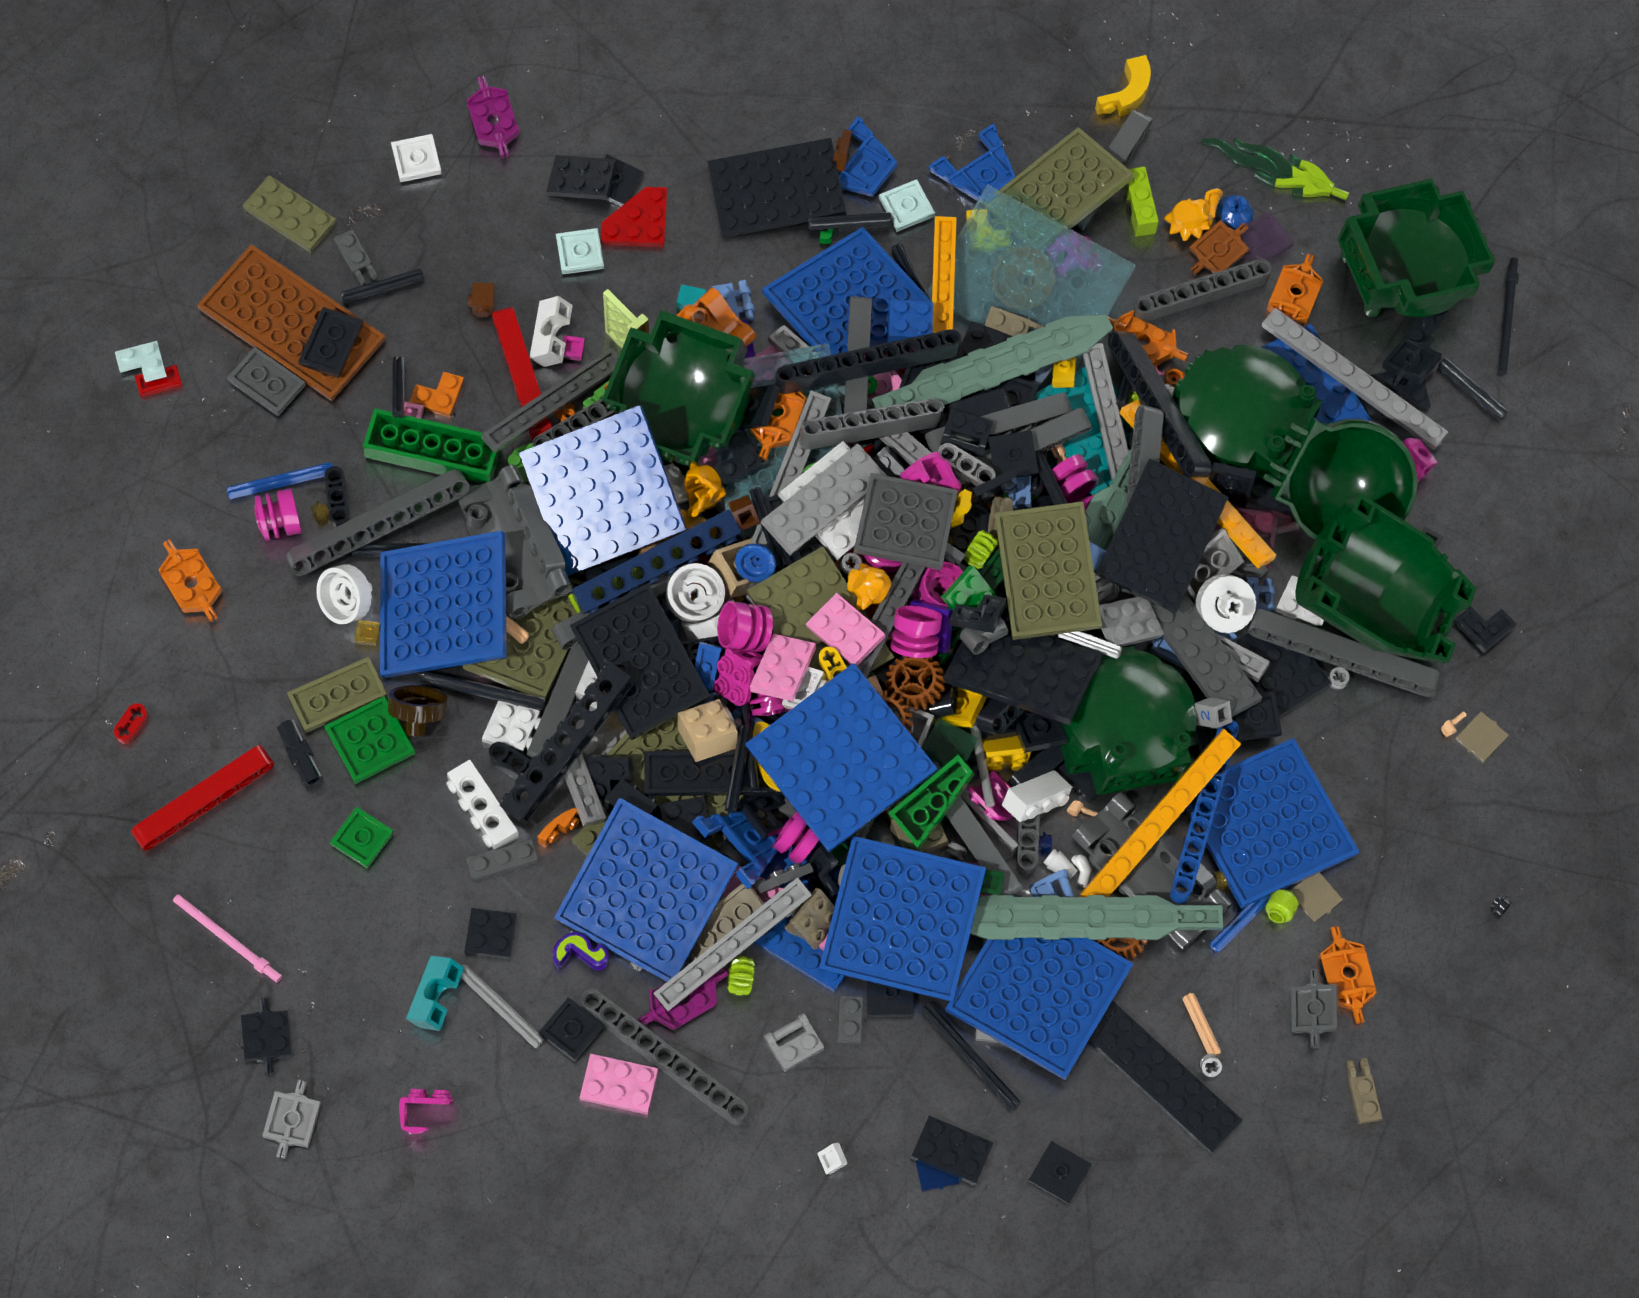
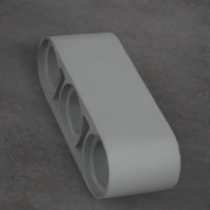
[938,443,995,487]

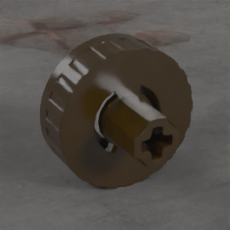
[388,685,447,737]

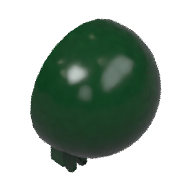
[1264,417,1418,540]

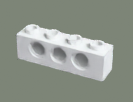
[446,760,519,850]

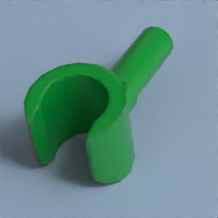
[820,229,834,244]

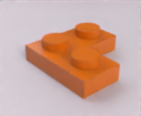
[409,371,464,418]

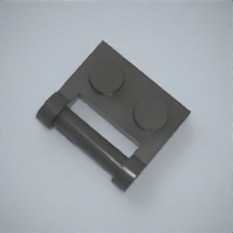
[754,862,814,893]

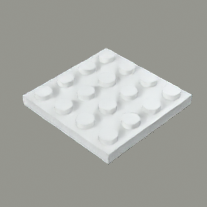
[778,441,866,561]

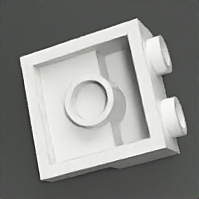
[1275,575,1324,628]
[482,701,541,755]

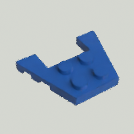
[839,116,898,197]
[928,123,1016,204]
[692,812,777,889]

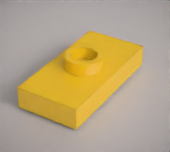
[1052,357,1077,388]

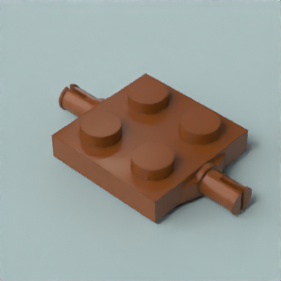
[1189,220,1249,276]

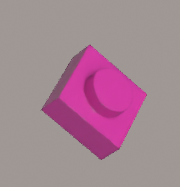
[563,335,585,361]

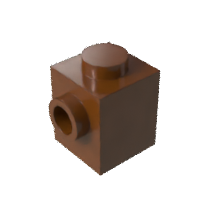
[468,282,495,317]
[728,495,760,531]

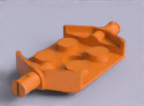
[1267,254,1323,324]
[1103,310,1189,366]
[750,391,807,460]
[159,539,222,622]
[1318,926,1377,1024]

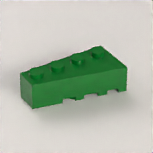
[888,755,975,850]

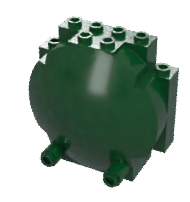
[1337,178,1495,317]
[602,310,755,466]
[1172,345,1323,486]
[1060,646,1200,795]

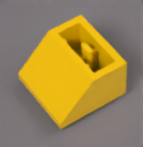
[982,736,1031,773]

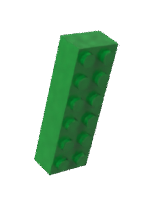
[362,408,502,484]

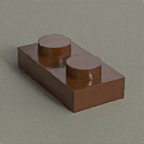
[833,129,852,171]

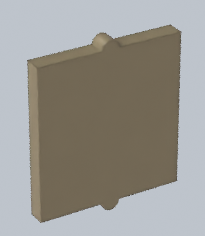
[1455,712,1509,763]
[1290,873,1343,922]

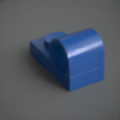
[694,642,722,691]

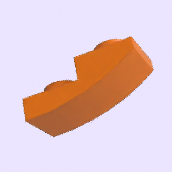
[538,808,580,848]

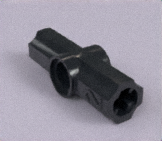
[277,719,323,787]

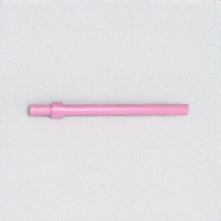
[173,894,282,983]

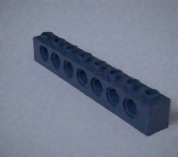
[570,509,742,615]

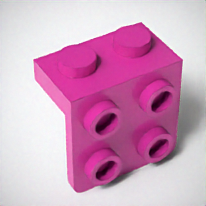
[967,770,1013,821]

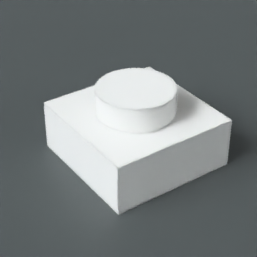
[817,1143,848,1174]

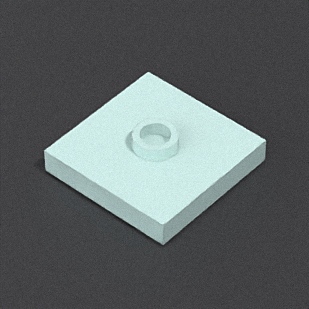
[879,179,935,232]
[556,228,604,275]

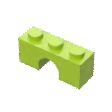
[1123,167,1159,237]

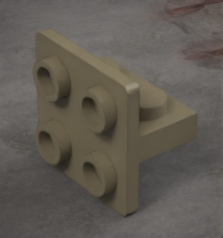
[785,888,835,950]

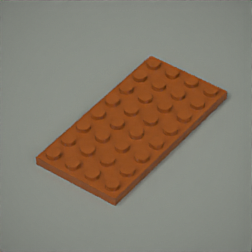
[197,244,386,401]

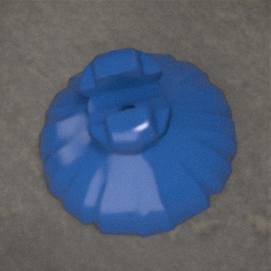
[1215,195,1254,230]
[735,543,776,583]

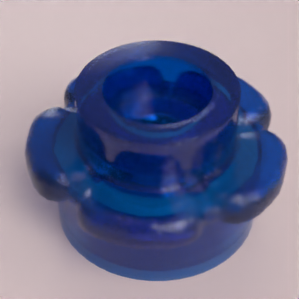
[1038,832,1052,854]

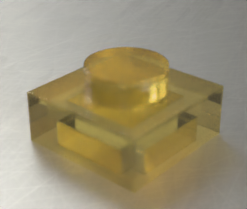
[354,620,380,646]

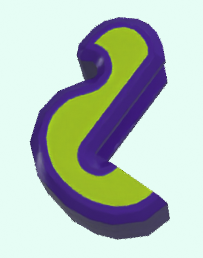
[552,932,609,971]

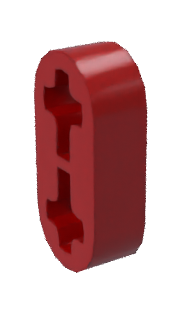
[114,703,148,744]

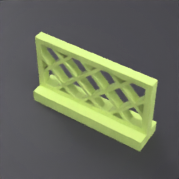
[603,289,649,348]

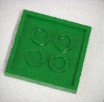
[324,696,415,785]

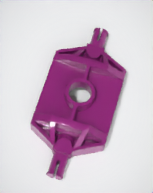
[467,76,520,158]
[637,967,729,1031]

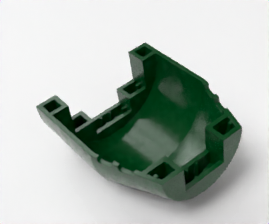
[1295,493,1477,664]

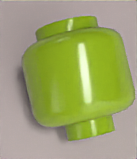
[1265,889,1299,923]

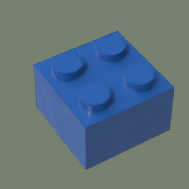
[887,300,933,343]

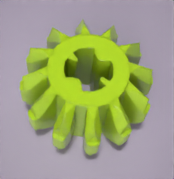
[963,530,998,569]
[727,956,755,996]

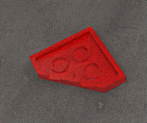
[601,187,667,248]

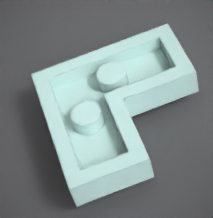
[115,341,167,382]

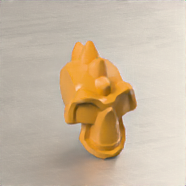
[1164,189,1223,241]
[684,463,726,517]
[847,563,891,610]

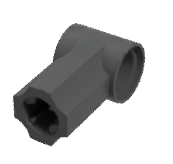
[960,617,1008,655]

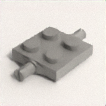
[262,1080,321,1159]

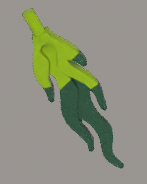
[1201,138,1349,200]

